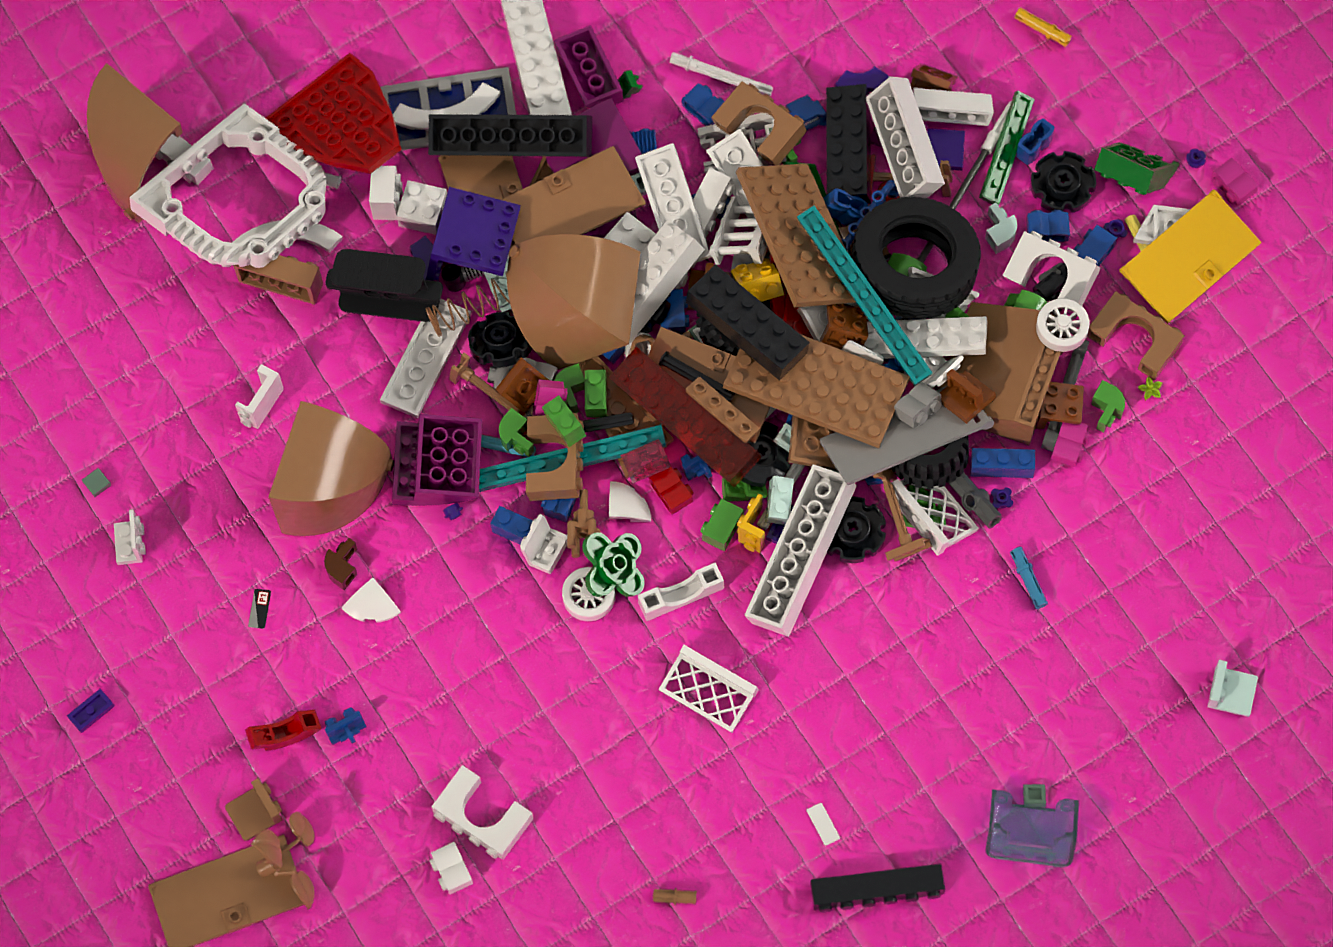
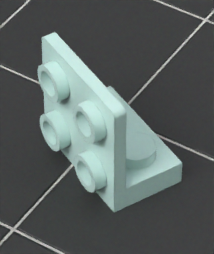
[1207,660,1258,717]

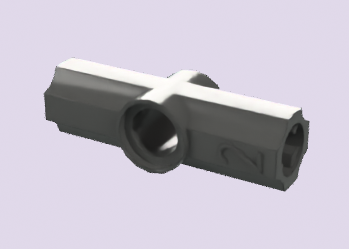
[950,472,1003,528]

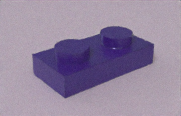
[67,689,115,733]

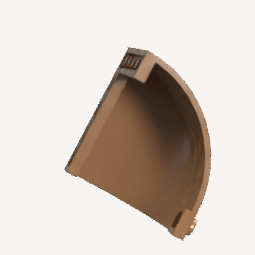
[87,63,183,223]
[507,234,641,370]
[268,401,394,536]

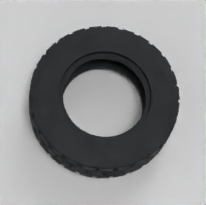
[851,197,981,319]

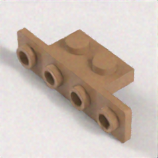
[686,377,759,443]

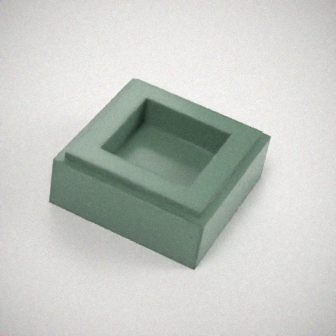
[82,468,111,497]
[1023,784,1046,807]

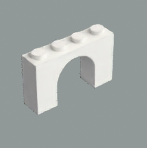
[1002,231,1101,305]
[432,765,534,860]

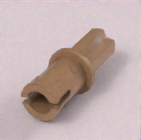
[653,888,696,905]

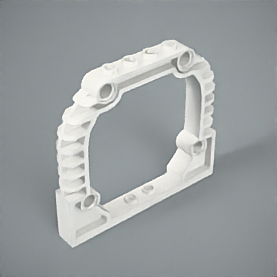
[129,103,326,268]

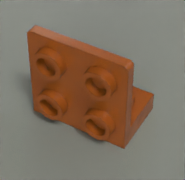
[820,303,868,350]
[1036,382,1084,430]

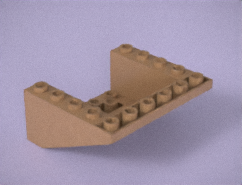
[939,302,1066,446]

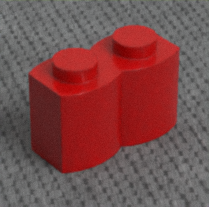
[648,464,694,515]

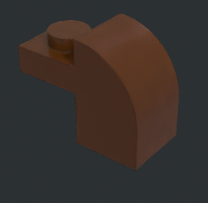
[324,538,357,590]

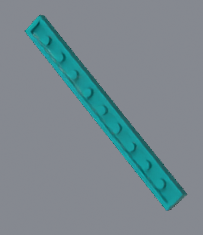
[797,205,933,386]
[479,425,666,492]

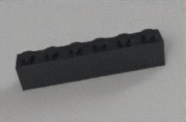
[810,864,945,912]

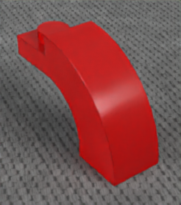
[245,709,322,751]

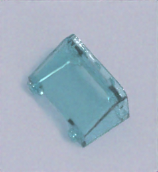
[985,789,1079,867]

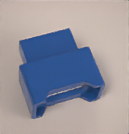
[786,95,826,131]

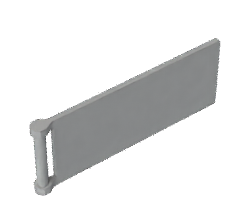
[820,386,994,485]

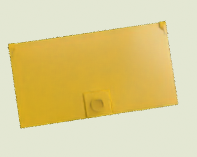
[1119,189,1262,324]

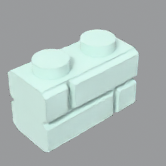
[765,476,794,525]

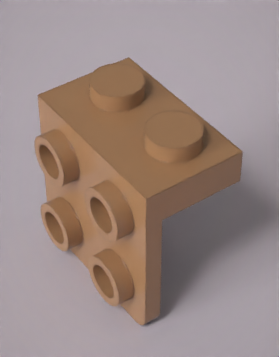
[225,778,282,841]

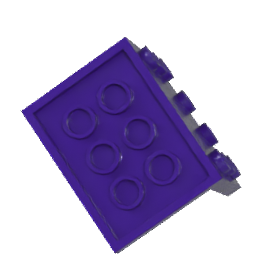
[426,187,521,281]

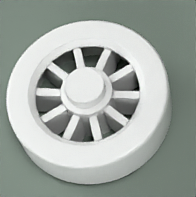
[1036,298,1090,352]
[562,567,615,621]

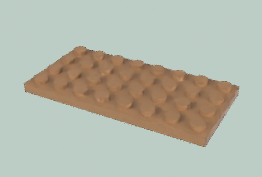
[736,163,855,308]
[723,334,910,448]

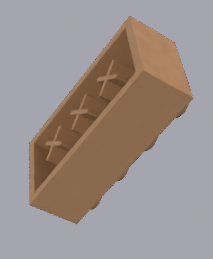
[233,255,323,305]

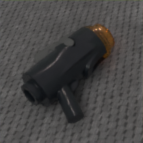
[1033,262,1068,312]

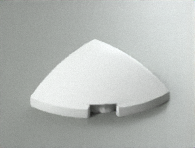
[609,481,651,522]
[342,578,401,623]

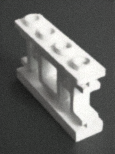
[697,113,786,174]

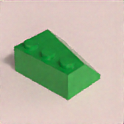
[1094,142,1180,195]

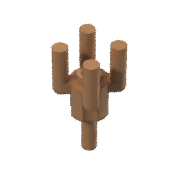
[567,489,600,558]

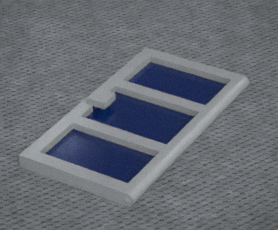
[380,67,516,151]

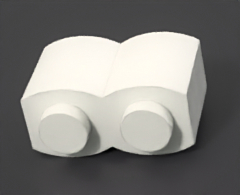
[429,842,474,894]

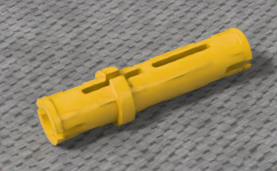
[1014,7,1072,47]

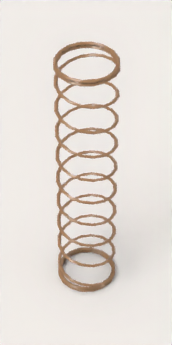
[426,271,510,337]

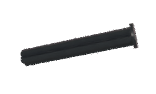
[659,351,735,402]
[583,412,634,433]

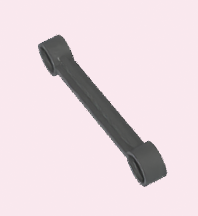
[1041,340,1089,452]

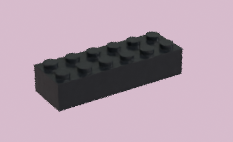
[826,84,871,204]
[686,264,810,381]

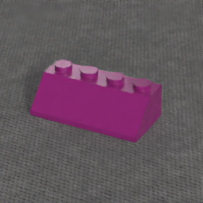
[554,25,623,107]

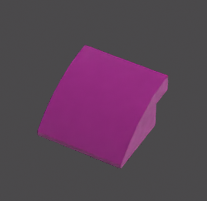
[545,98,642,176]
[391,414,482,506]

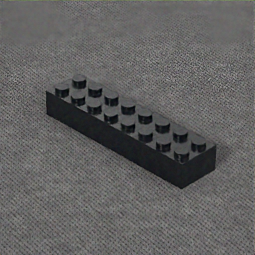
[429,114,592,157]

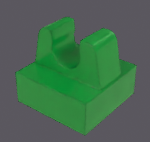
[618,70,643,99]

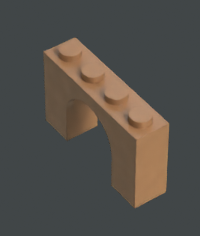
[711,81,807,165]
[1087,291,1185,380]
[526,413,584,501]

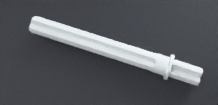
[669,53,773,96]

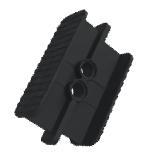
[325,249,443,322]

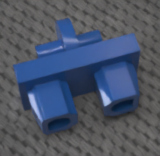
[681,444,721,481]
[325,707,367,745]

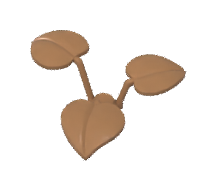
[251,811,315,910]

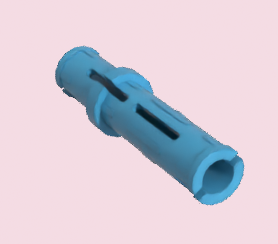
[1010,547,1048,609]

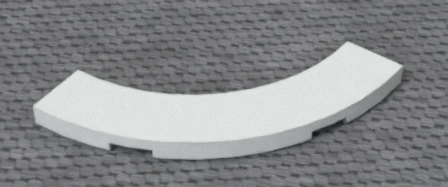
[393,83,500,131]
[232,220,343,253]

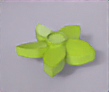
[1138,376,1162,401]

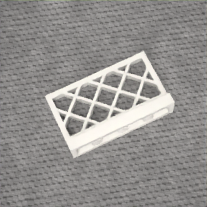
[892,479,979,556]
[658,645,759,733]

